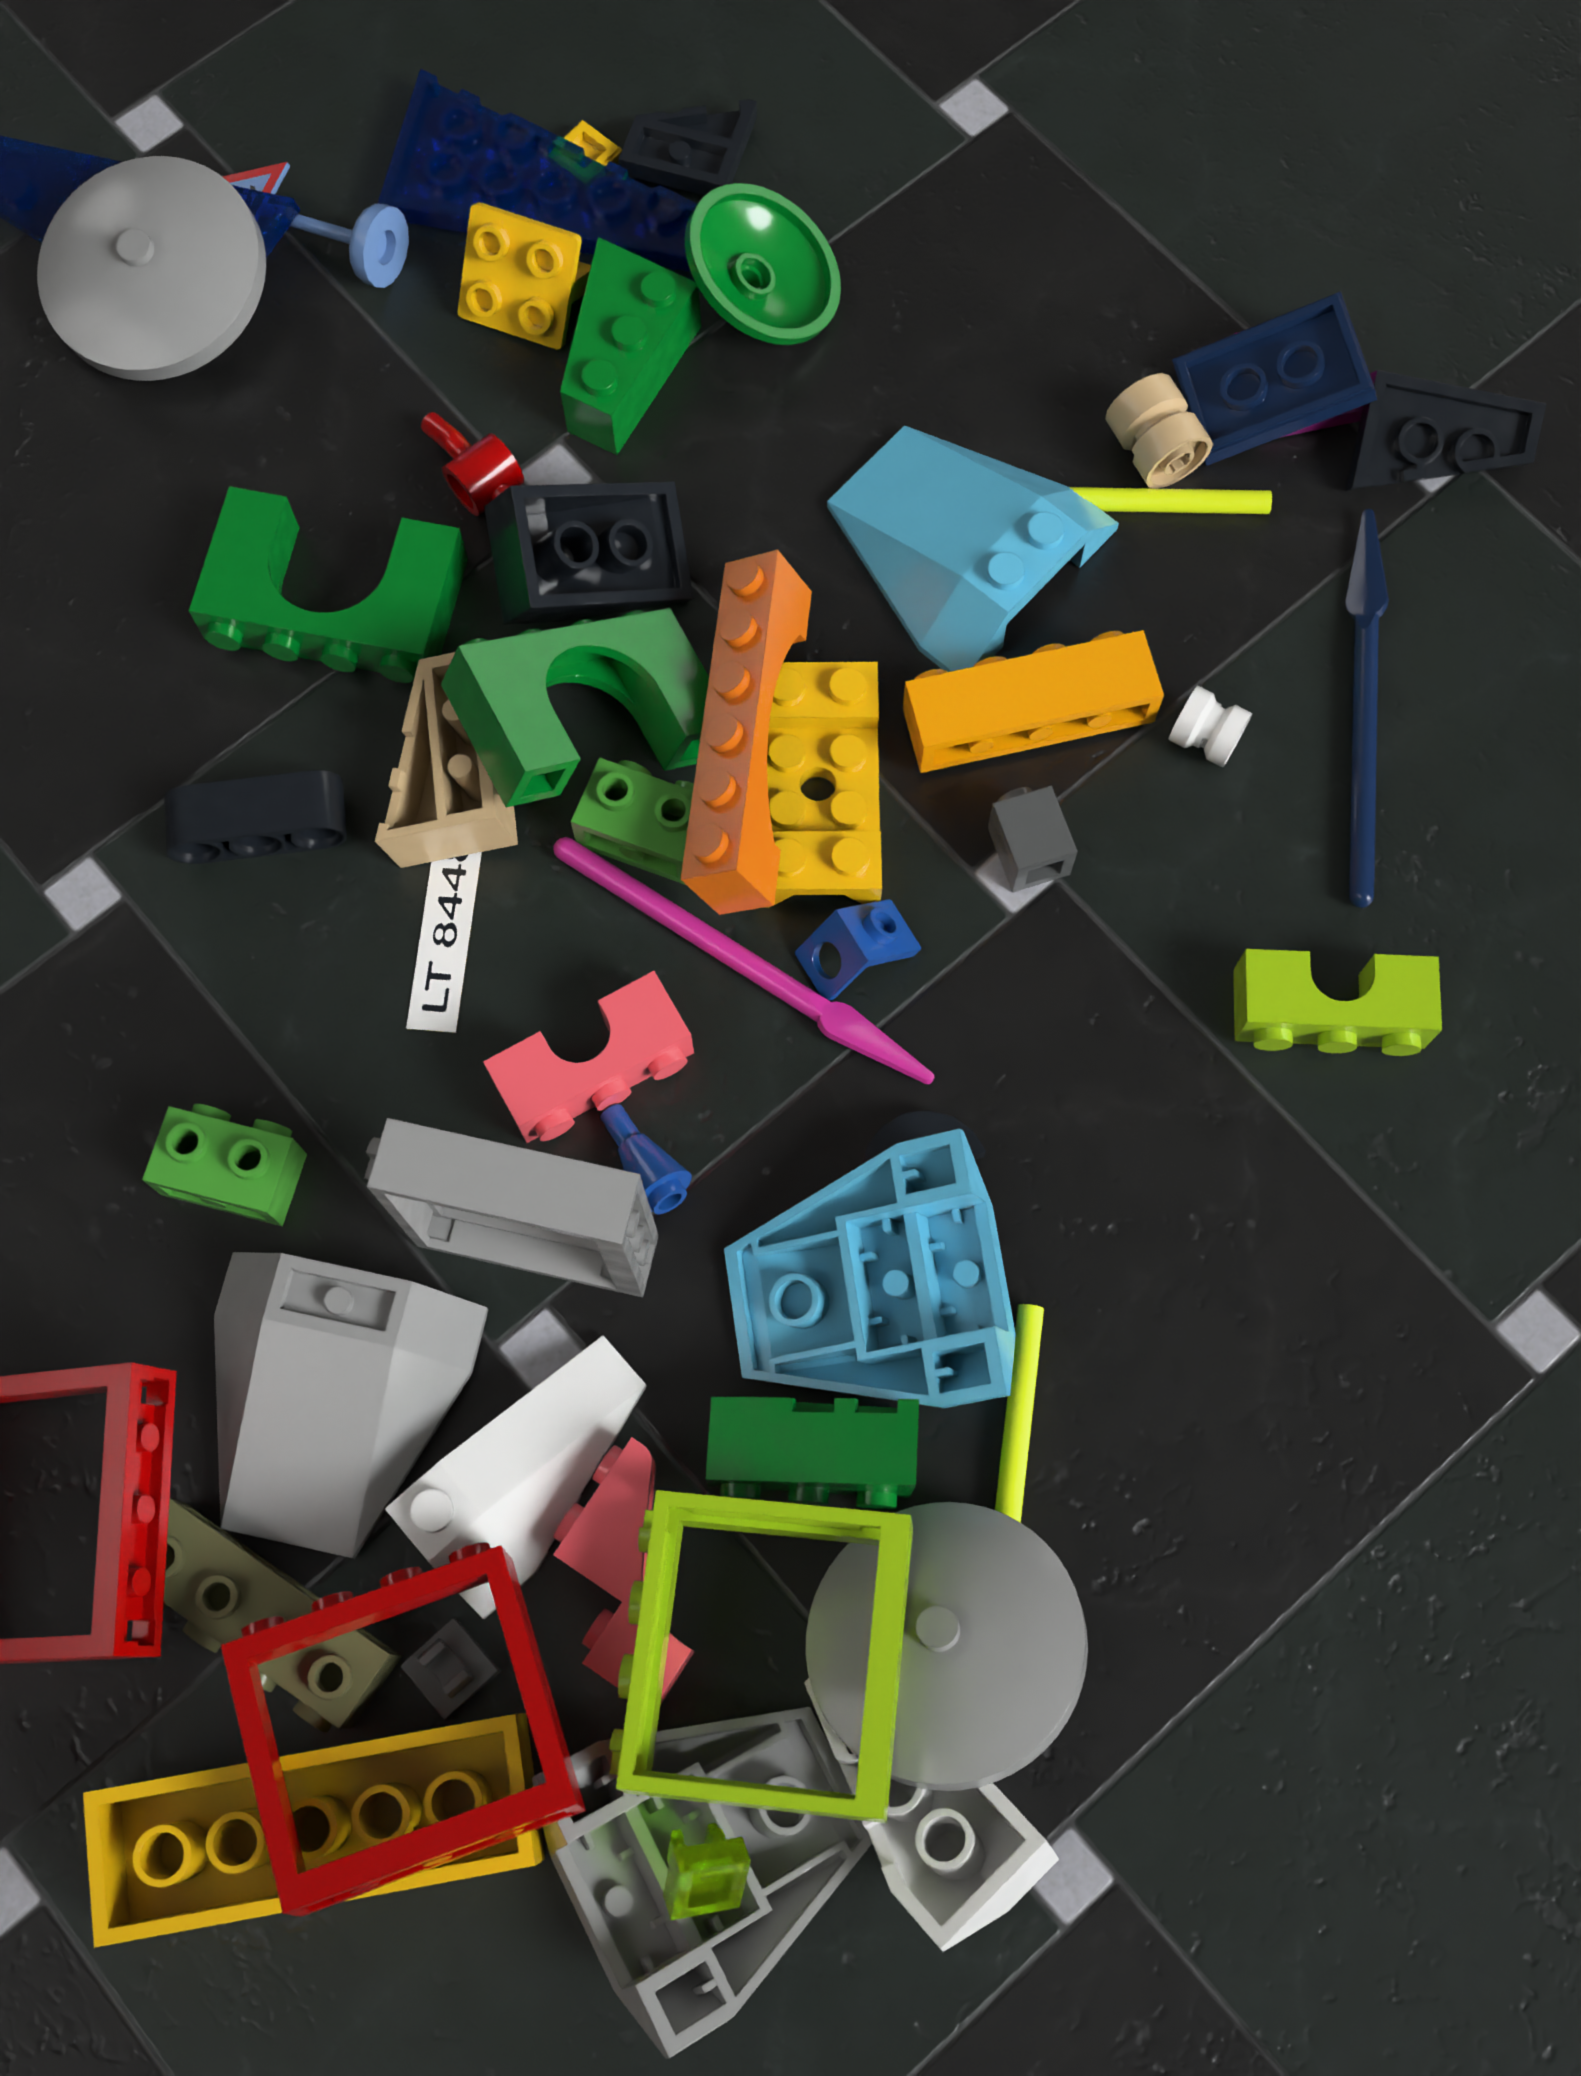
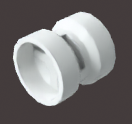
[1169,685,1252,768]

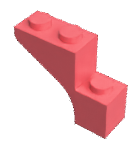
[553,1437,695,1706]

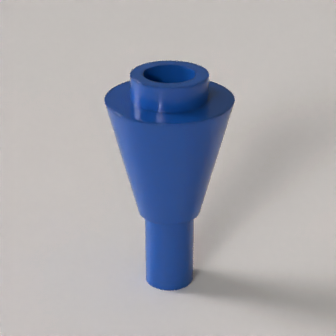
[600,1104,692,1214]

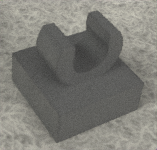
[400,1618,501,1720]

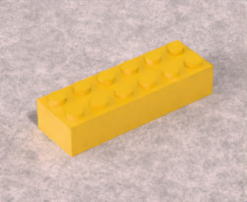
[83,1713,545,1948]

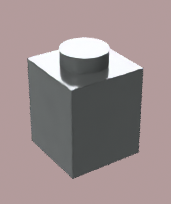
[988,785,1078,893]

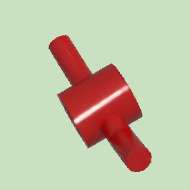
[421,412,524,516]

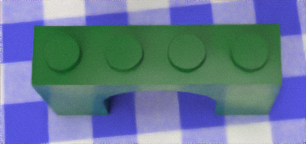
[189,486,468,683]
[441,608,709,808]

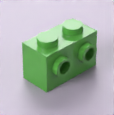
[571,757,694,885]
[142,1104,307,1227]

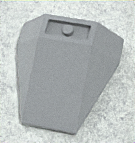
[214,1252,489,1559]

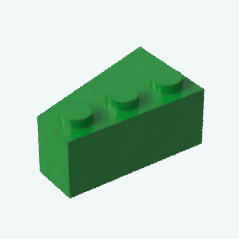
[560,237,702,455]
[706,1397,919,1509]

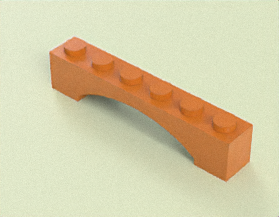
[680,550,812,915]

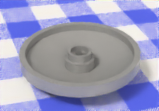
[37,156,266,381]
[806,1502,1088,1791]

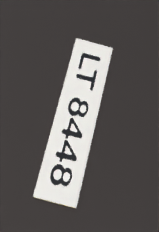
[406,852,482,1033]

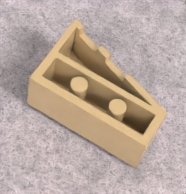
[375,652,518,868]

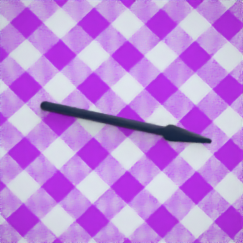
[1345,509,1389,908]

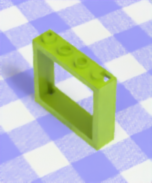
[609,1490,913,1823]

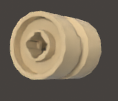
[1105,373,1213,489]

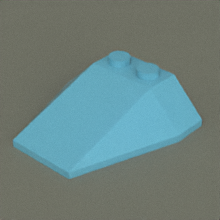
[827,425,1119,672]
[724,1129,1016,1408]

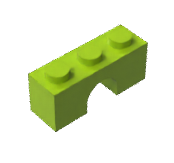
[1233,949,1442,1056]

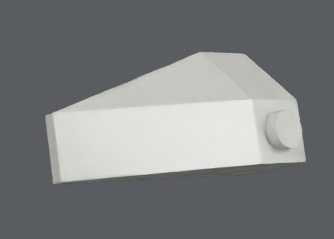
[385,1335,647,1619]
[804,1678,1059,1952]

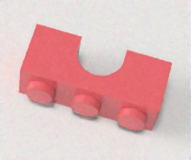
[483,971,694,1143]

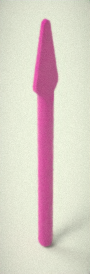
[553,837,934,1084]

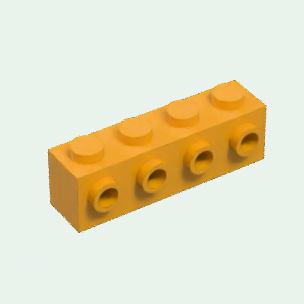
[903,630,1164,773]

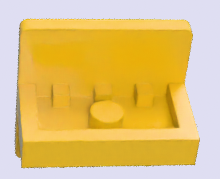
[458,202,591,350]

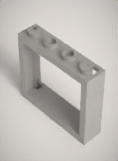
[364,1118,659,1298]

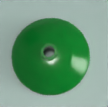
[685,183,841,345]

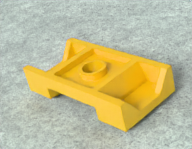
[764,662,882,908]

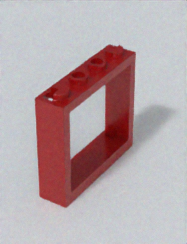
[0,1362,177,1664]
[221,1542,586,1917]

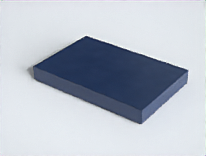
[1172,291,1377,466]

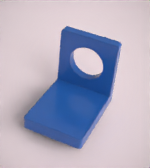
[795,899,921,1001]

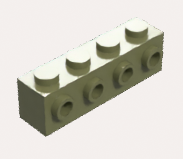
[163,1498,402,1733]

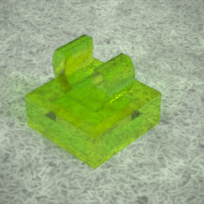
[663,1823,751,1920]

